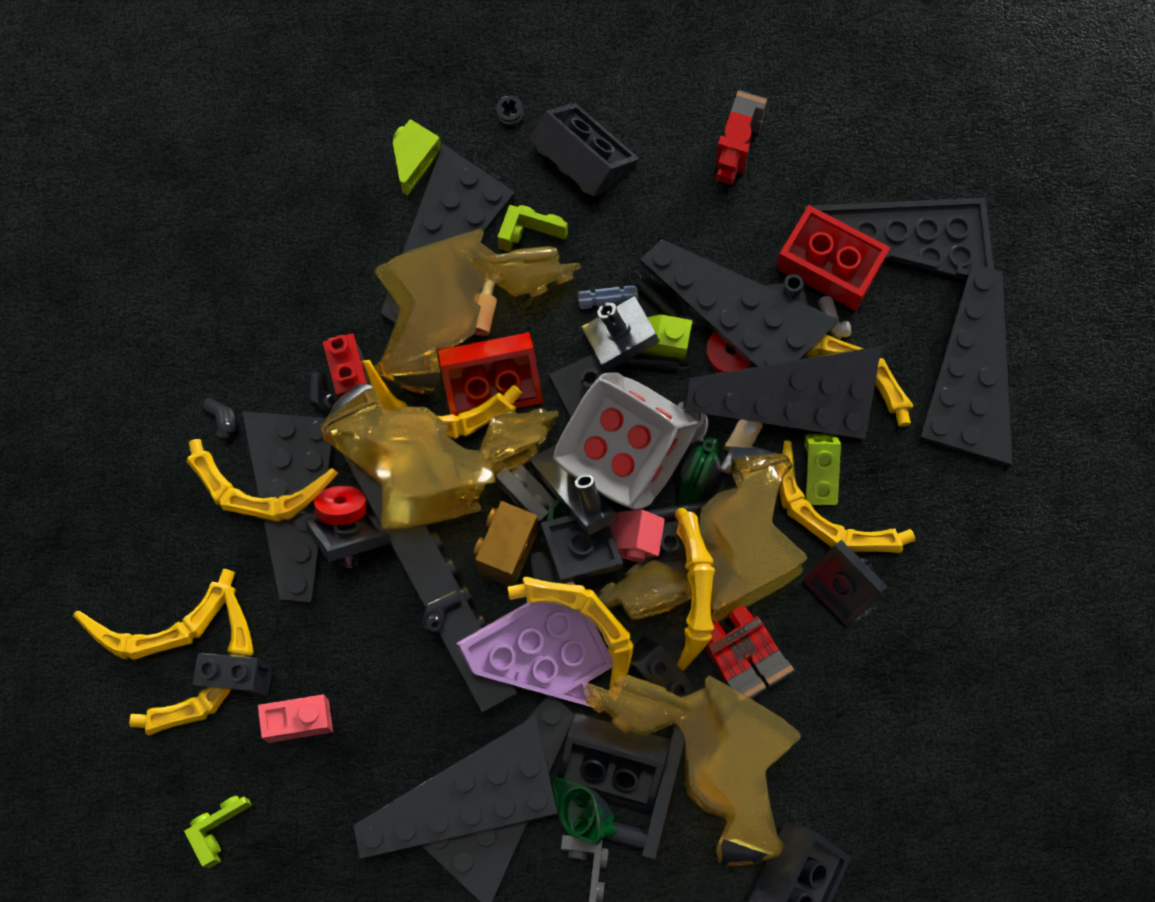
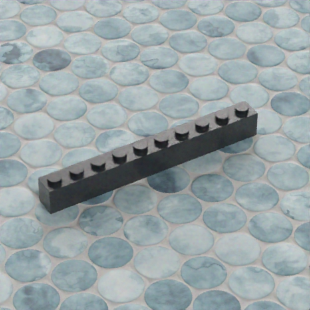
[334,419,519,717]

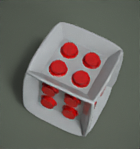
[553,373,698,510]

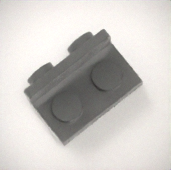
[496,465,556,530]

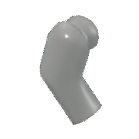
[818,296,851,340]

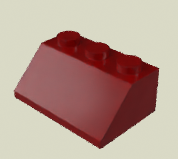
[775,205,890,311]
[438,333,543,416]

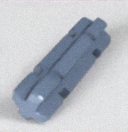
[578,285,638,309]

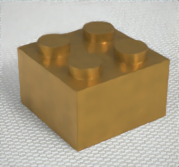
[473,501,539,586]

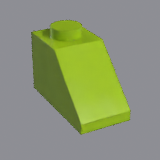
[393,119,441,196]
[641,315,692,361]

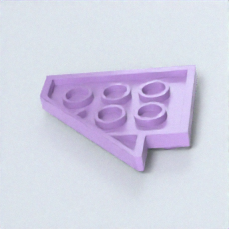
[456,582,612,708]

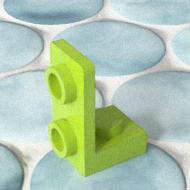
[498,205,568,252]
[805,434,841,505]
[184,796,252,868]

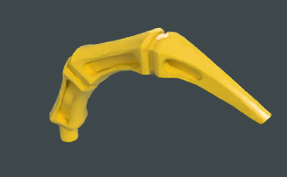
[805,335,913,427]
[362,360,522,439]
[186,439,338,522]
[780,440,915,553]
[675,508,715,672]
[73,569,235,660]
[508,577,633,710]
[129,587,253,735]

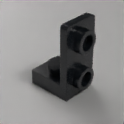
[630,636,696,711]
[193,653,273,697]

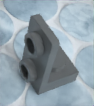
[561,835,608,902]

